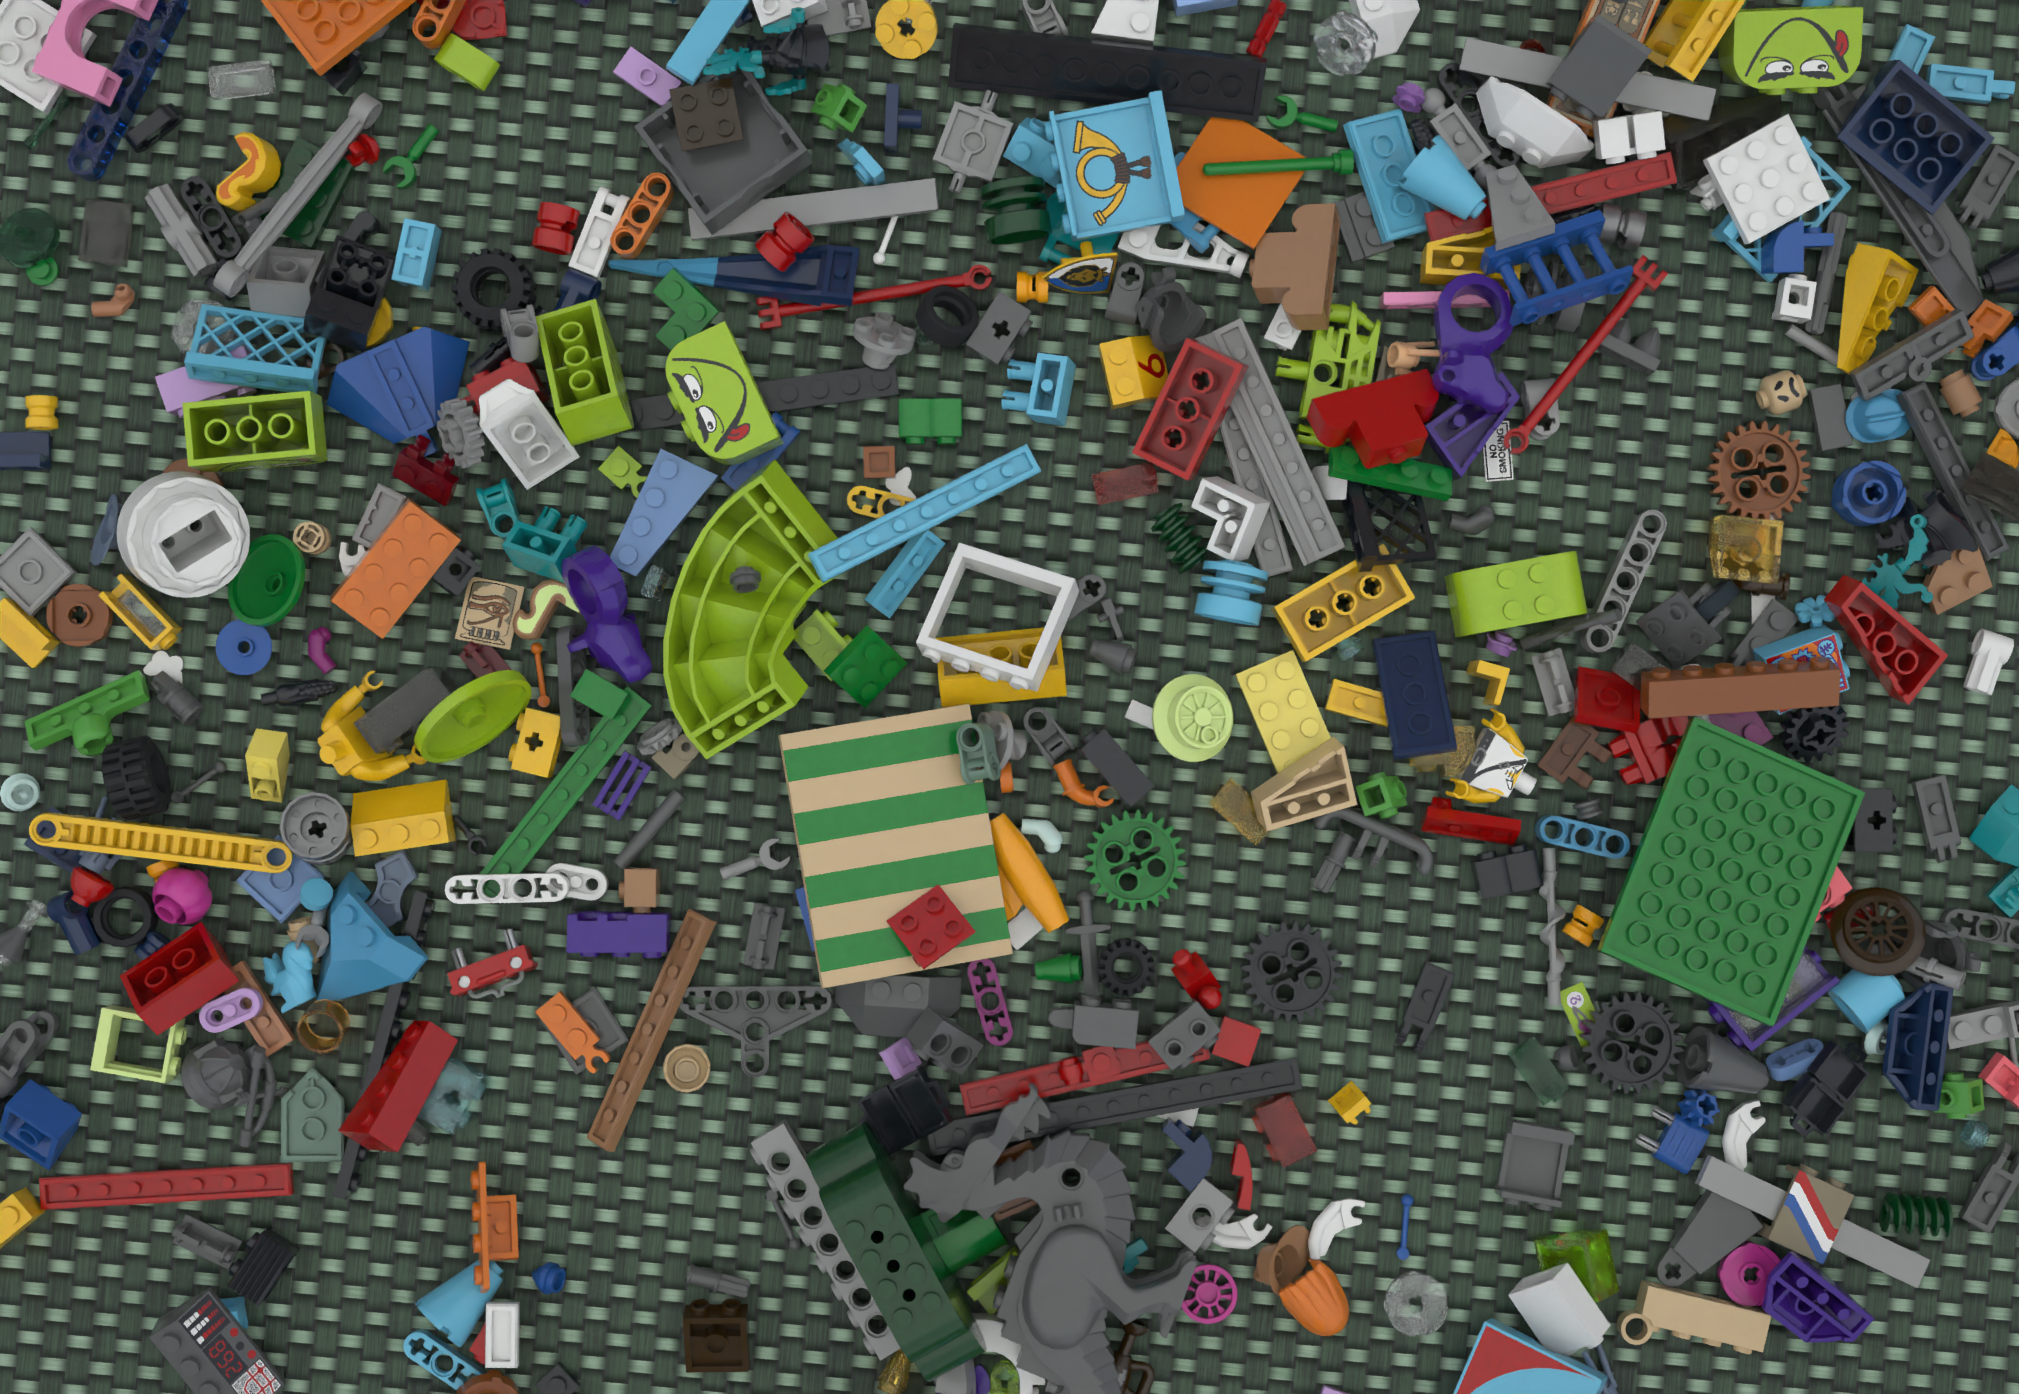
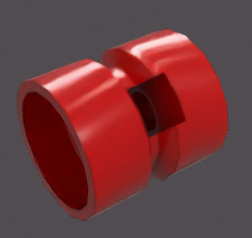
[531,202,580,255]
[755,211,815,272]

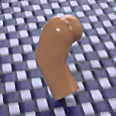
[91,283,135,317]

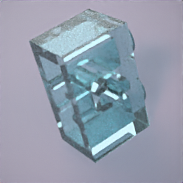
[418,1057,487,1134]

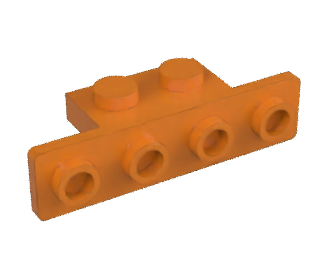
[470,1162,519,1293]

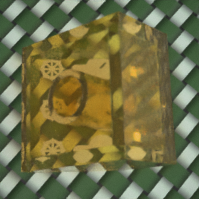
[1708,515,1784,584]

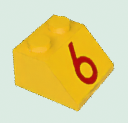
[1098,335,1168,410]

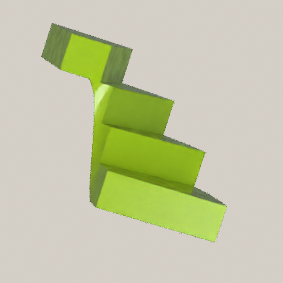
[663,459,839,759]

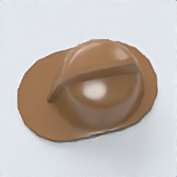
[1253,1225,1310,1296]

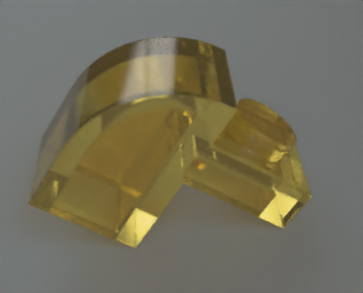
[1408,726,1475,777]

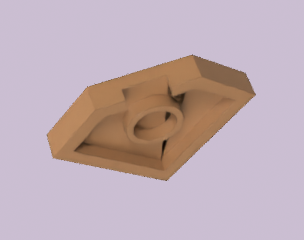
[1922,546,1993,615]

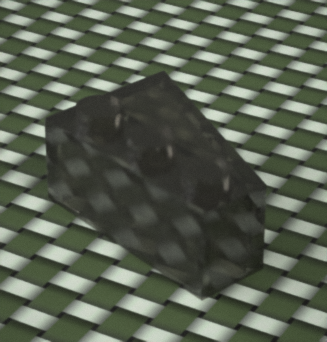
[353,666,459,755]

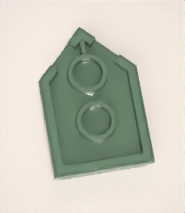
[281,1067,345,1162]

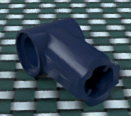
[554,268,602,311]
[47,891,102,955]

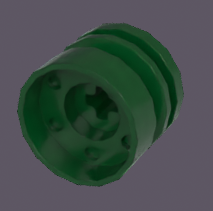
[979,176,1052,245]

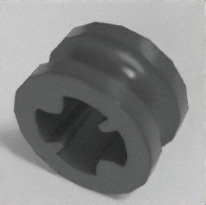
[1572,797,1604,820]

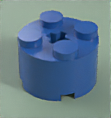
[1831,461,1906,527]

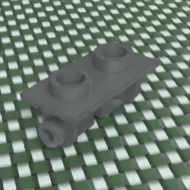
[743,903,785,970]
[172,1214,243,1270]

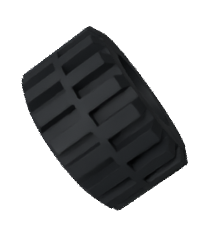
[452,248,537,332]
[102,735,171,821]

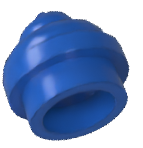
[532,1262,566,1294]

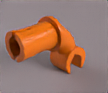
[1053,759,1115,808]

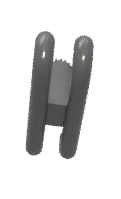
[1313,807,1433,875]

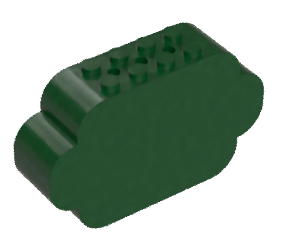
[806,1122,987,1383]

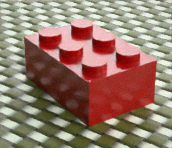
[120,922,239,1036]

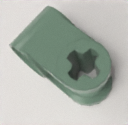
[956,722,1001,785]

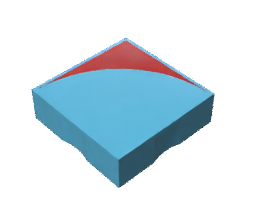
[1453,1318,1608,1394]

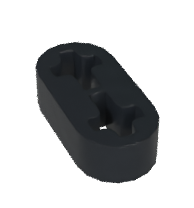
[125,103,183,153]

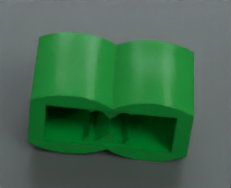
[899,398,963,445]

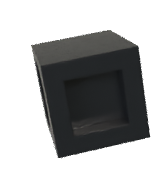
[312,49,367,96]

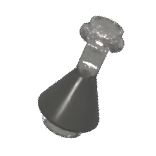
[0,898,48,967]

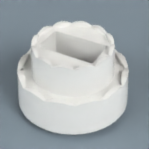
[117,471,250,598]

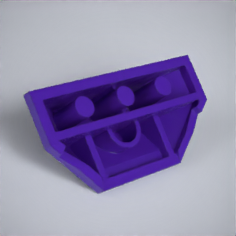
[1762,1251,1874,1343]

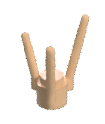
[1387,341,1439,375]

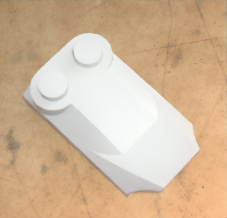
[479,379,580,490]

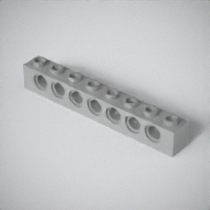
[750,1119,901,1361]

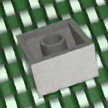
[246,246,325,318]

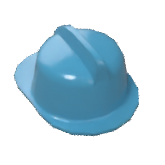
[1845,389,1911,443]

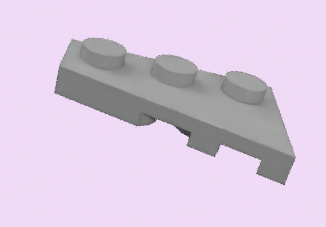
[1485,164,1556,251]

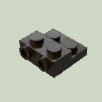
[683,1299,750,1373]

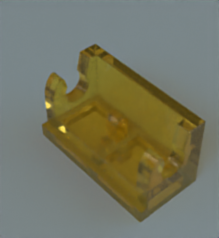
[1208,777,1269,846]

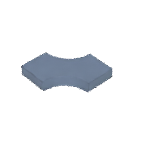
[366,849,419,928]

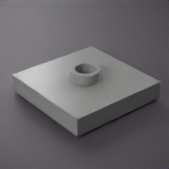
[0,527,77,616]

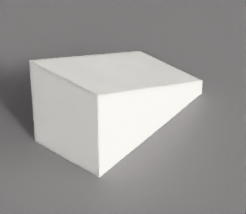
[1125,700,1154,730]

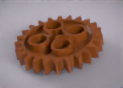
[1706,421,1811,523]

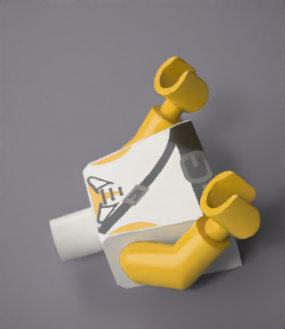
[1445,708,1537,804]

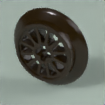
[1830,887,1926,976]

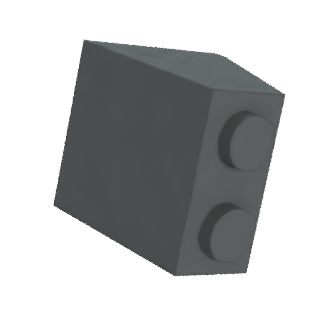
[1546,14,1652,120]

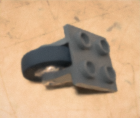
[1636,578,1740,670]

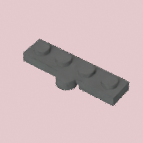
[1849,308,1974,402]

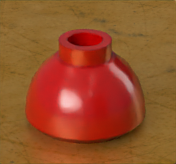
[70,866,114,907]

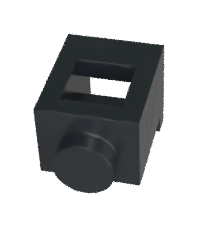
[431,546,481,596]

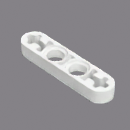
[445,873,570,904]

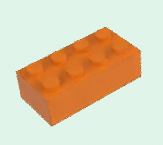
[331,498,461,639]

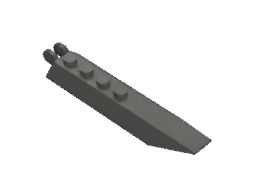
[1811,83,1984,316]

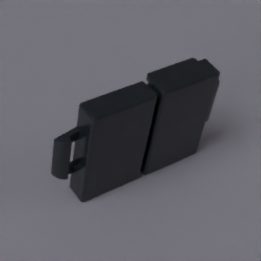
[1782,1040,1869,1137]
[857,1066,953,1155]

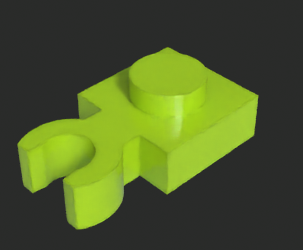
[598,446,647,498]

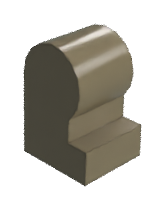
[651,734,700,780]

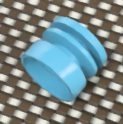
[1194,559,1269,626]

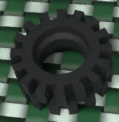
[1098,938,1155,996]

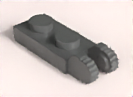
[1958,1142,2019,1234]

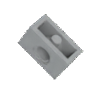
[1165,1178,1235,1252]

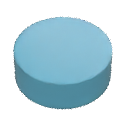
[299,878,333,911]

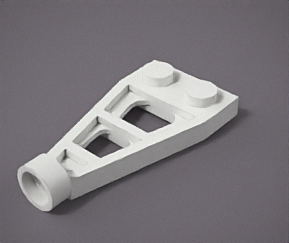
[1117,222,1249,278]

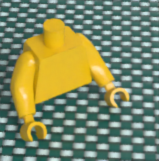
[318,671,427,781]

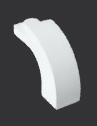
[972,1313,1045,1394]

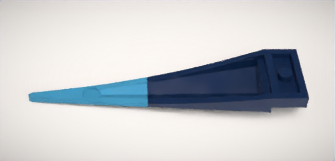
[608,244,860,306]

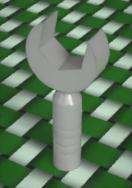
[720,838,791,880]
[295,908,329,958]

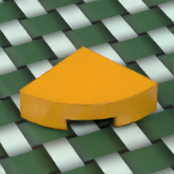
[1985,428,2019,470]

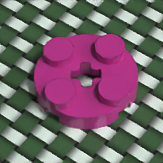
[1717,1241,1780,1306]

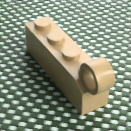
[1617,1280,1771,1354]

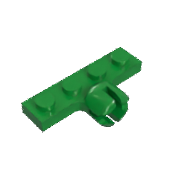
[1328,445,1452,501]

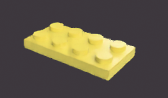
[1235,650,1331,774]

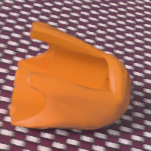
[1279,1257,1349,1336]

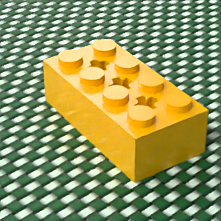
[1271,543,1415,663]

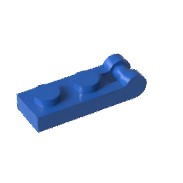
[721,411,801,490]

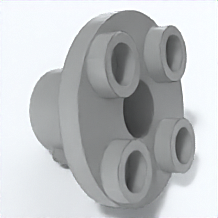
[852,312,916,370]
[975,710,1027,770]

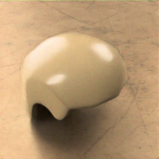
[663,1044,711,1093]

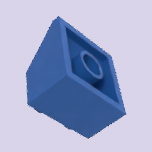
[0,1079,82,1170]

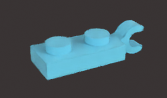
[1926,63,2015,104]

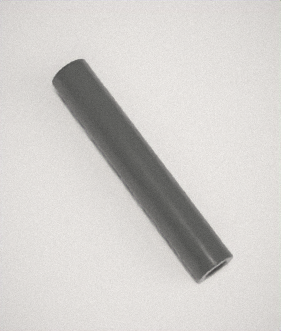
[613,789,686,870]

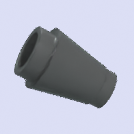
[1089,638,1138,674]

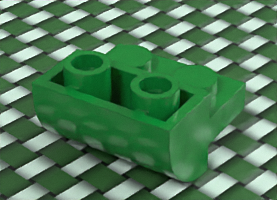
[920,1209,1008,1273]

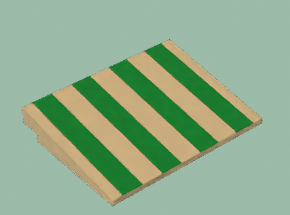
[778,704,1013,988]

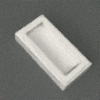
[485,1302,520,1368]

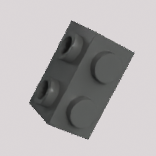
[1147,999,1221,1071]

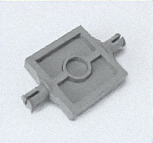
[933,90,1013,194]

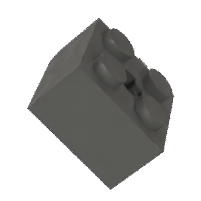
[1048,995,1139,1049]

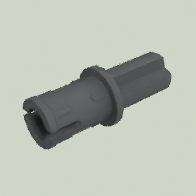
[1312,831,1357,893]
[686,1264,750,1298]

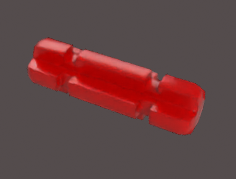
[1246,0,1287,58]

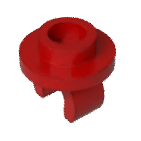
[346,133,380,167]

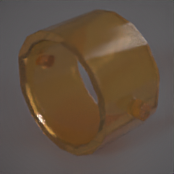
[296,999,350,1054]

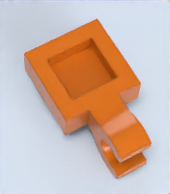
[1960,299,2014,359]

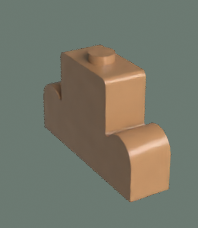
[1249,203,1341,330]

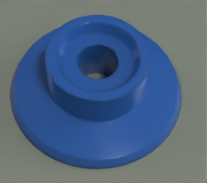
[216,619,272,675]

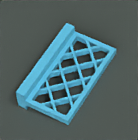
[1711,136,1851,283]
[184,304,326,394]

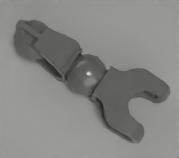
[0,1009,60,1122]

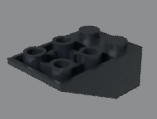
[303,235,396,352]

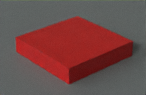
[1574,666,1640,733]

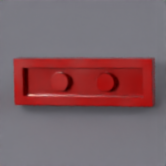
[1421,797,1521,845]

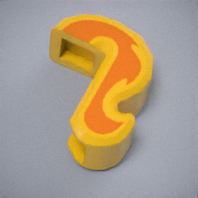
[216,132,281,212]

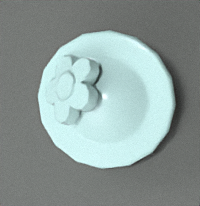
[0,773,40,811]
[1864,1019,1888,1055]

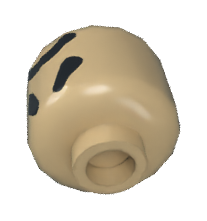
[1756,370,1806,415]

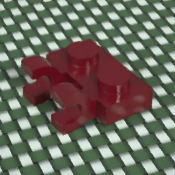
[392,434,459,507]

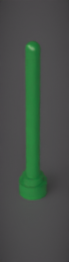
[1202,149,1354,176]

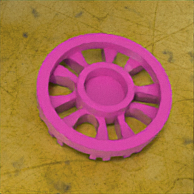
[1181,1263,1237,1324]

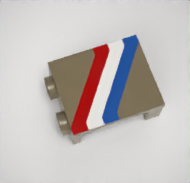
[1757,1164,1855,1264]

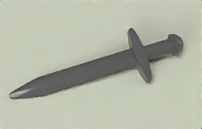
[1064,890,1111,1000]

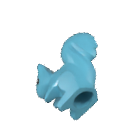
[263,941,317,1013]

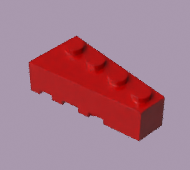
[1824,575,1948,705]

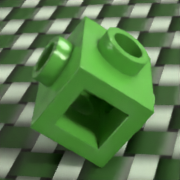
[810,83,867,133]
[1356,772,1407,820]
[1934,1072,1985,1119]

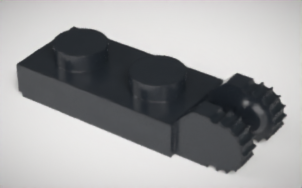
[1395,961,1455,1053]

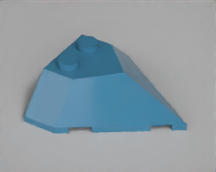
[315,872,429,1006]

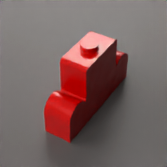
[1306,369,1439,469]

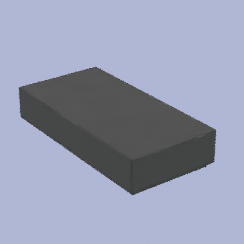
[1807,384,1853,452]

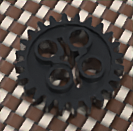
[1240,920,1343,1023]
[1579,991,1683,1094]

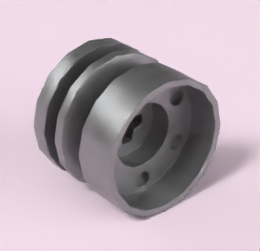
[280,792,353,865]

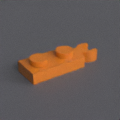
[535,991,611,1074]

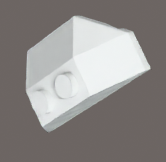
[1349,0,1420,61]
[1476,76,1595,168]

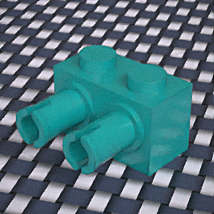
[502,506,588,583]

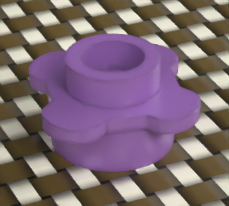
[1392,82,1425,113]
[1486,630,1517,657]

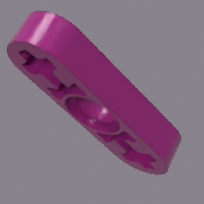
[967,958,1013,1046]

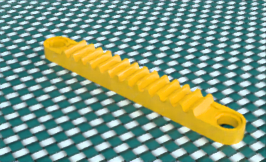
[29,812,293,873]

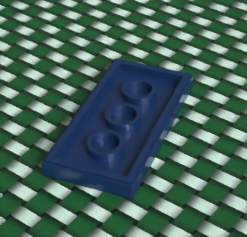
[1372,630,1457,760]

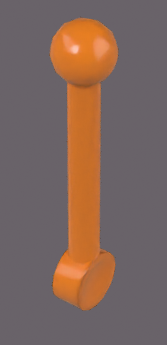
[531,642,551,707]

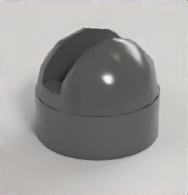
[1553,1044,1579,1071]

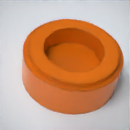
[1000,761,1014,793]

